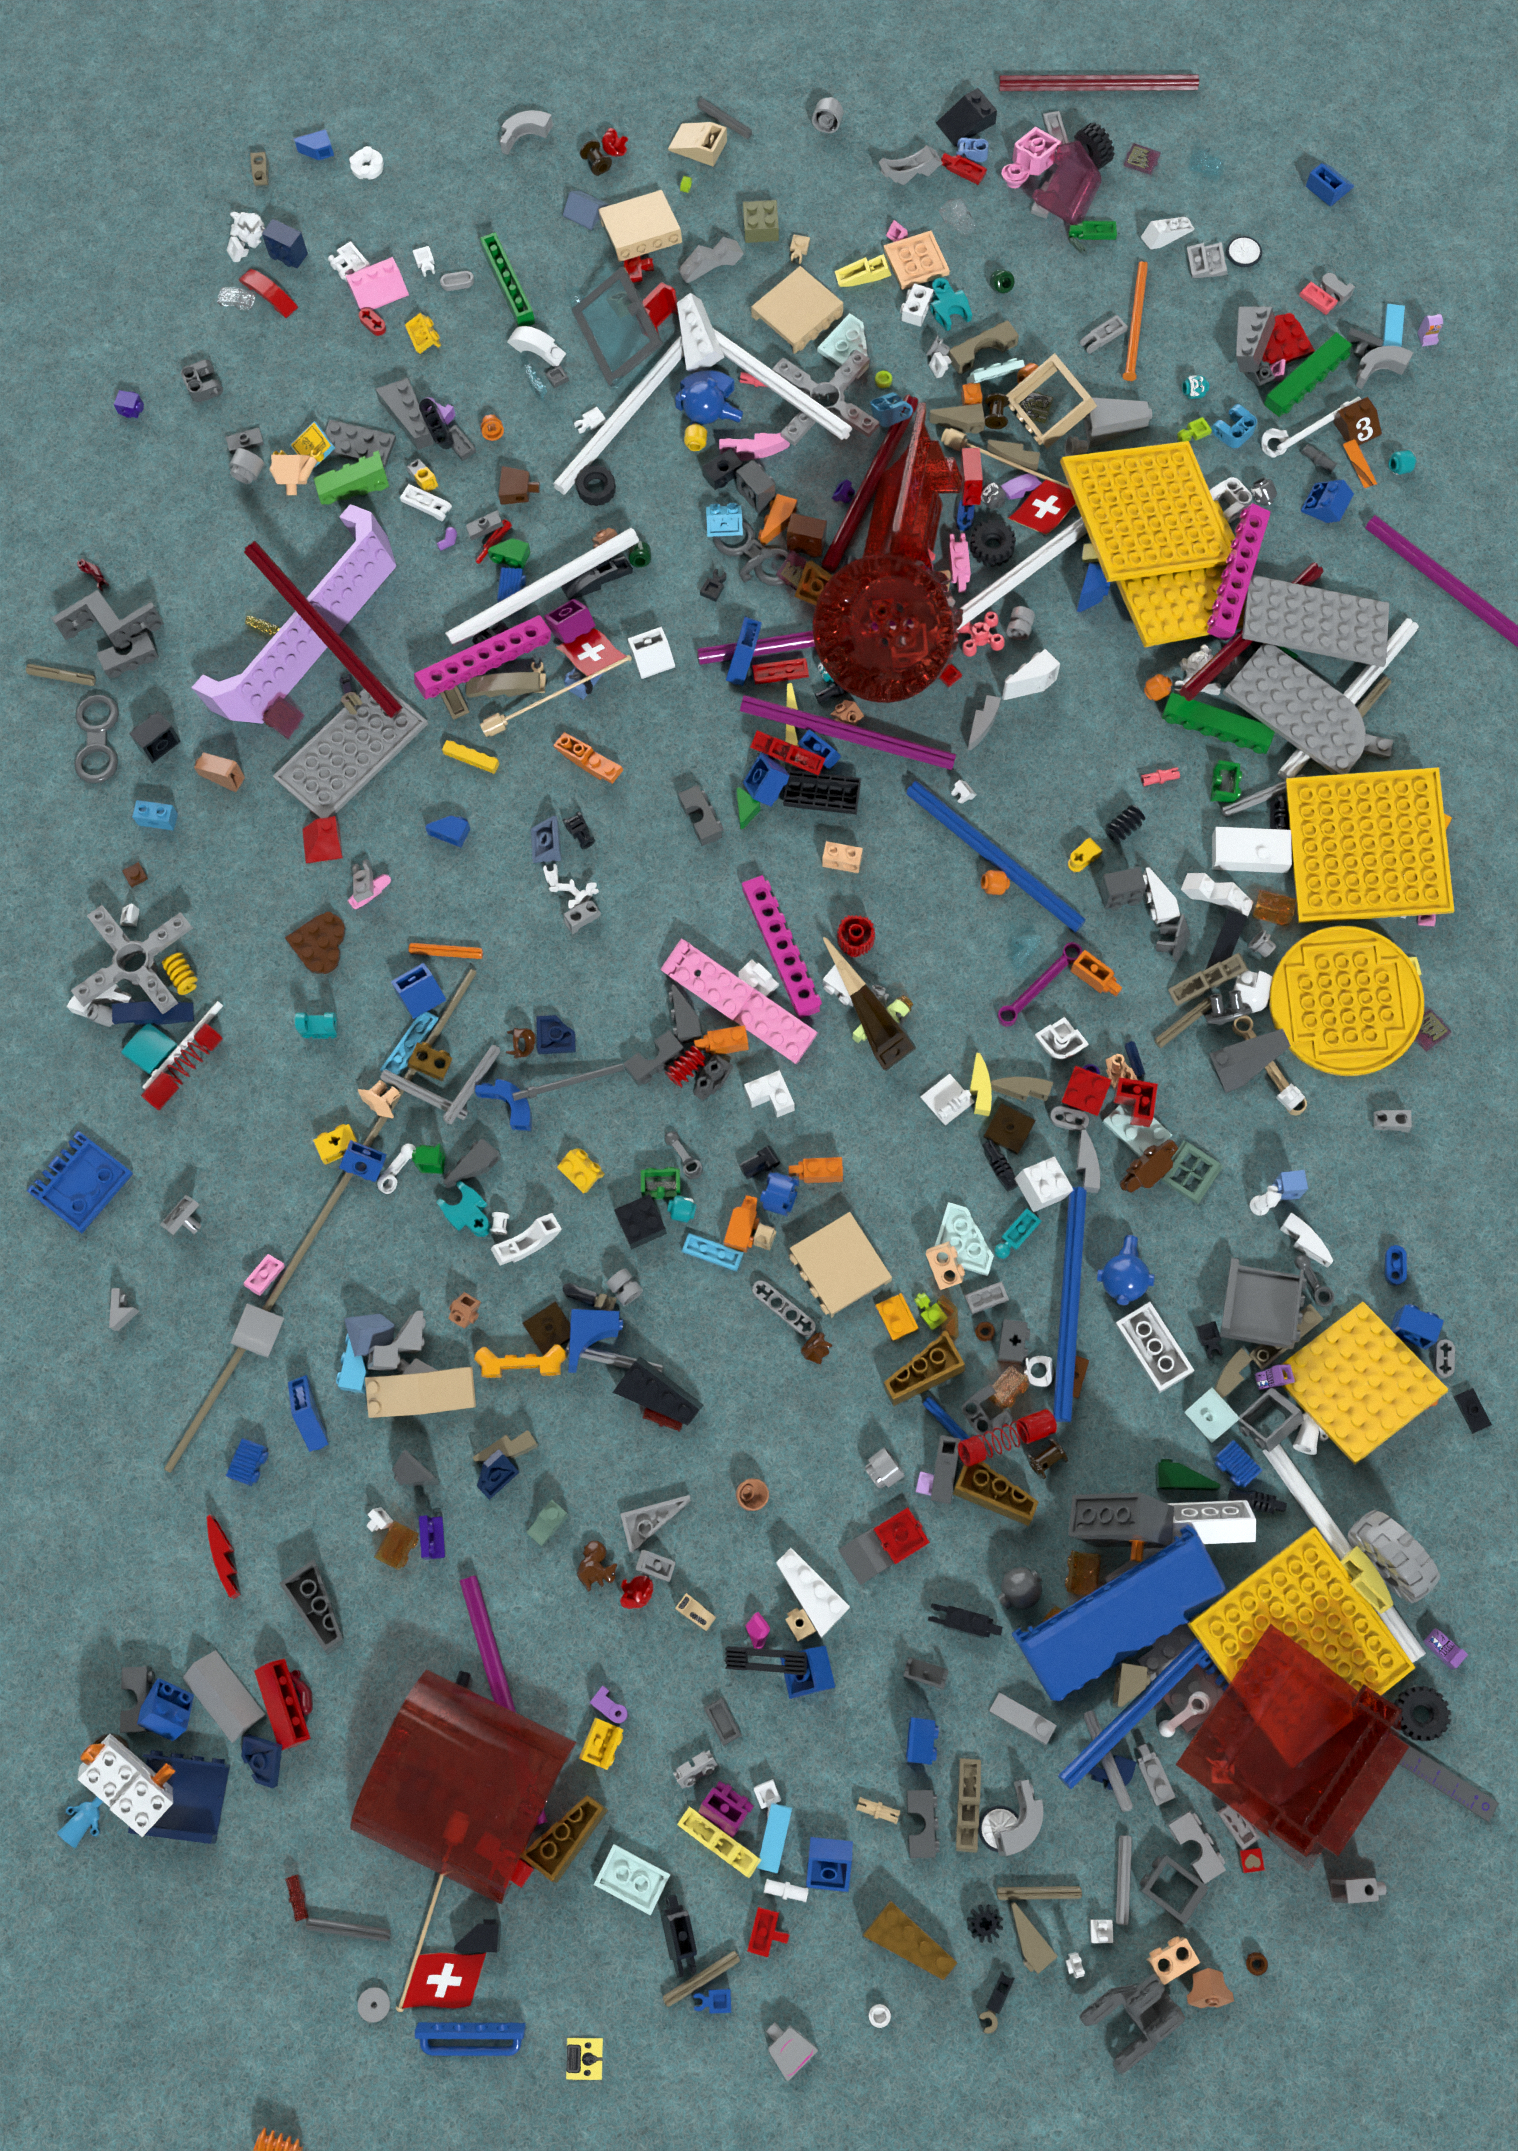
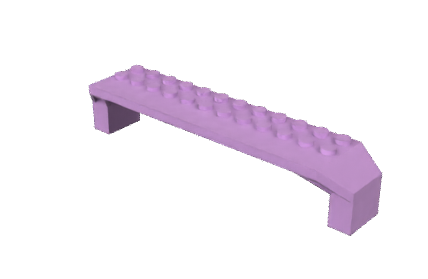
[192,504,396,724]

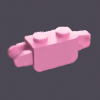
[949,533,971,593]

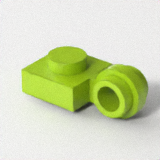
[1177,417,1212,442]
[914,1293,948,1331]

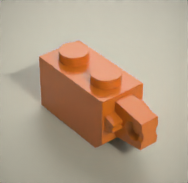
[1071,950,1122,996]
[694,1025,749,1056]
[788,1157,843,1183]
[724,1195,760,1253]

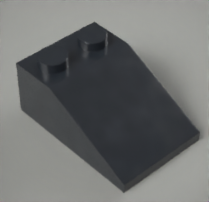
[936,88,997,147]

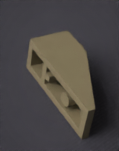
[929,403,985,434]
[1010,1902,1058,1974]

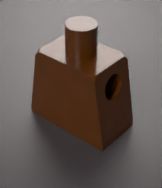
[498,466,540,504]

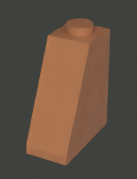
[194,753,245,792]

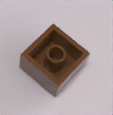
[787,513,827,557]

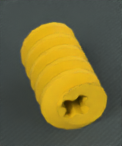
[162,952,198,995]

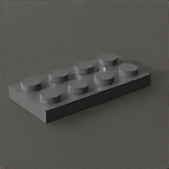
[325,420,396,467]

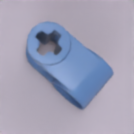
[956,138,988,162]

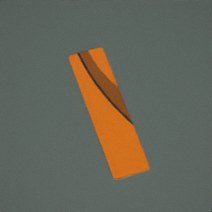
[1343,439,1377,488]

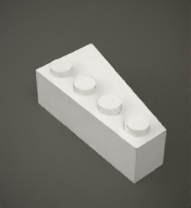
[677,293,724,373]
[776,1548,850,1638]

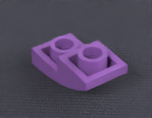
[1001,473,1042,500]

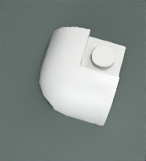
[1228,971,1273,1013]
[1035,1017,1089,1060]

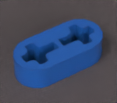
[957,500,975,531]

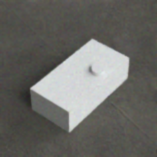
[1212,827,1292,873]
[1115,1302,1194,1393]
[1168,1500,1256,1544]

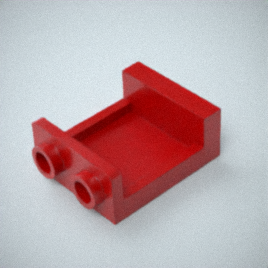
[636,282,679,338]

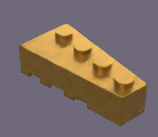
[794,560,871,624]
[953,1462,1039,1526]
[519,1795,608,1883]
[862,1900,957,1980]

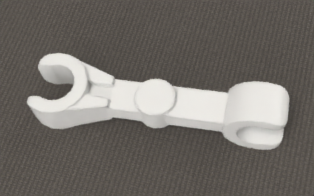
[1174,681,1221,695]

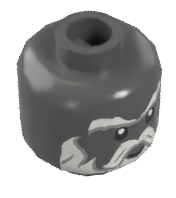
[1251,477,1277,506]
[981,482,1006,509]

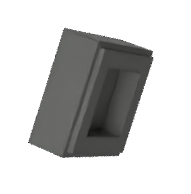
[545,366,569,389]

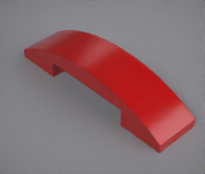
[238,269,298,318]

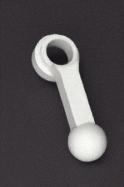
[377,1144,416,1194]
[1158,1692,1211,1737]

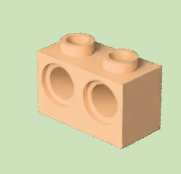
[822,841,863,873]
[926,1241,965,1290]
[1146,1936,1200,1985]

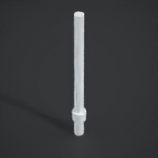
[1277,397,1361,451]
[142,1001,223,1090]

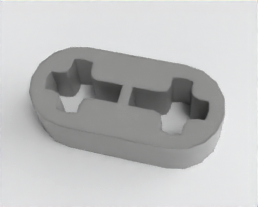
[1434,1339,1455,1378]

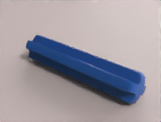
[923,1396,970,1441]

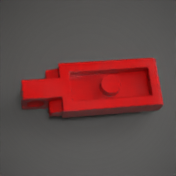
[941,153,987,185]

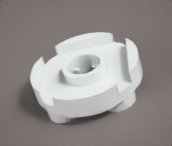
[349,146,384,180]

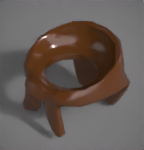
[506,1028,536,1059]
[801,1332,832,1364]

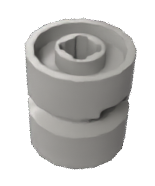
[1006,606,1035,641]
[606,1268,643,1306]

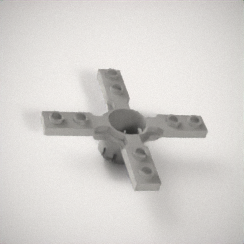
[772,350,879,446]
[71,905,193,1014]

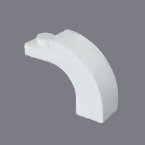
[491,1213,562,1265]

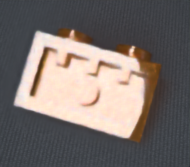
[1252,889,1296,927]

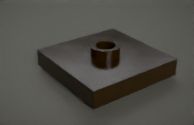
[983,1103,1036,1155]
[522,1301,570,1356]

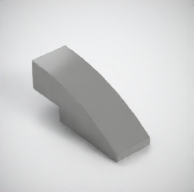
[968,695,1001,750]
[1076,1130,1100,1193]

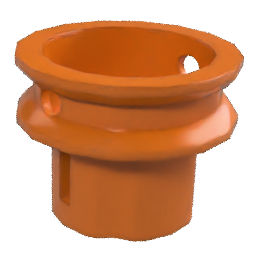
[481,414,504,441]

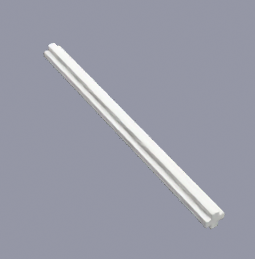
[713,328,852,440]
[553,337,684,495]
[927,517,1088,646]
[445,528,639,647]
[1277,618,1419,781]
[1263,1444,1426,1663]

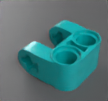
[295,1012,338,1039]

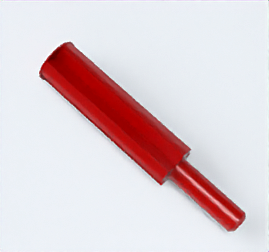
[475,519,512,564]

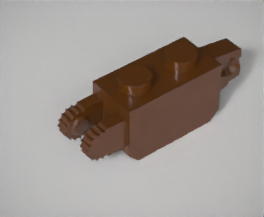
[1120,1139,1179,1193]

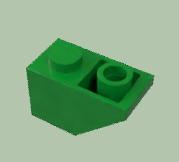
[488,538,531,570]

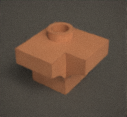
[1187,1968,1234,2008]

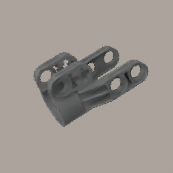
[1079,1973,1185,2074]

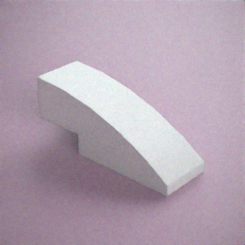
[1280,1213,1333,1268]

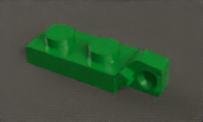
[1068,221,1117,240]

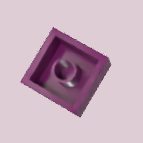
[544,599,596,644]

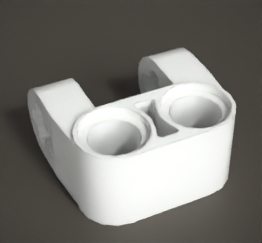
[1210,477,1252,523]

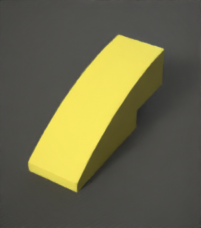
[835,254,892,287]
[970,1053,992,1116]
[1340,1546,1393,1614]

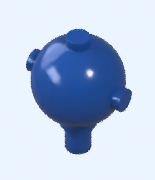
[679,377,743,425]
[1097,1235,1155,1305]

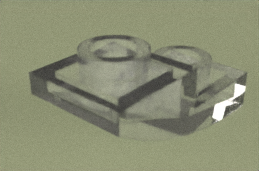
[217,287,256,309]

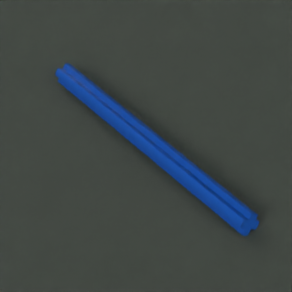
[906,781,1086,933]
[1053,1187,1087,1422]
[1058,1637,1207,1789]

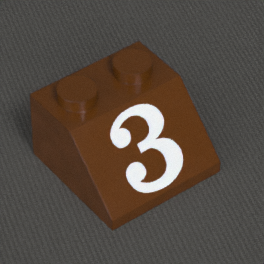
[1333,397,1382,446]

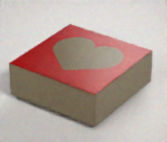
[1238,1848,1265,1873]

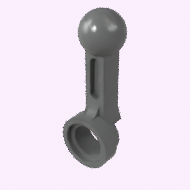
[664,1131,703,1179]
[1294,1254,1334,1307]

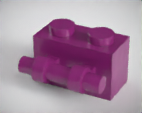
[698,1781,754,1838]

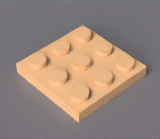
[884,231,950,290]

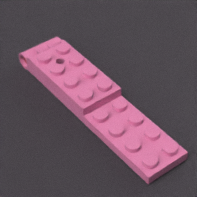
[660,938,818,1064]

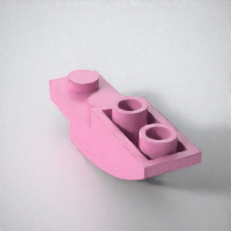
[719,433,790,461]

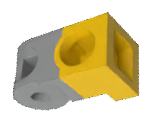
[406,459,438,492]

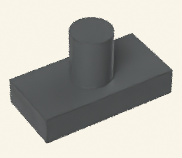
[1347,328,1384,358]

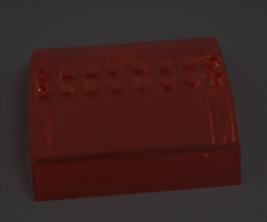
[350,1669,577,1905]

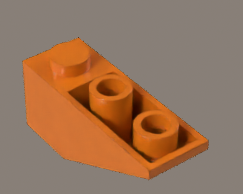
[758,494,797,546]

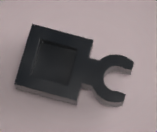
[700,569,727,602]
[1195,1321,1223,1359]

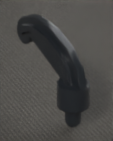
[569,672,593,694]

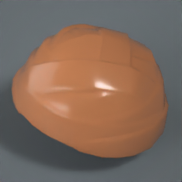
[736,1478,769,1511]

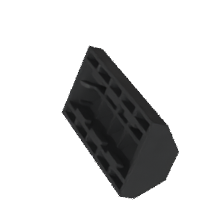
[783,770,861,815]

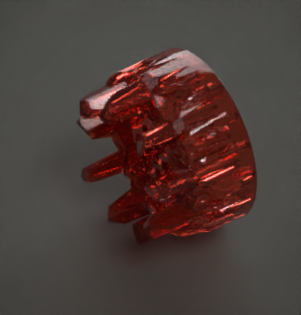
[813,553,963,703]

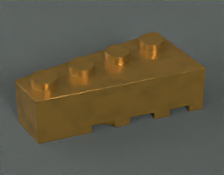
[884,1330,965,1406]

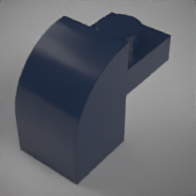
[1087,1755,1137,1790]

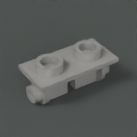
[673,1750,718,1789]

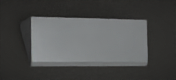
[183,1650,266,1743]

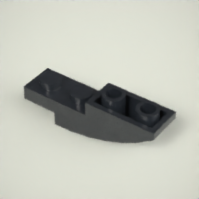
[561,556,633,601]

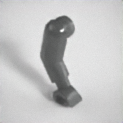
[739,549,773,583]

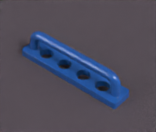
[415,2022,526,2056]

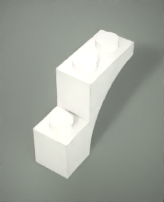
[1181,873,1253,918]

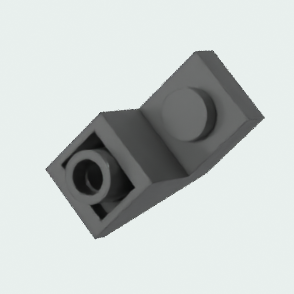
[1243,363,1275,386]

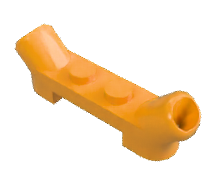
[474,1344,568,1378]

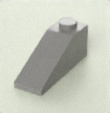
[989,1693,1057,1745]

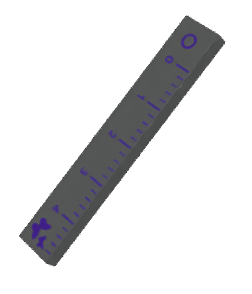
[1375,1730,1499,1822]

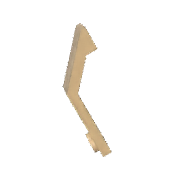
[365,1367,476,1418]

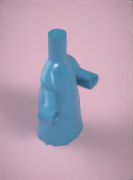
[57,1796,103,1848]

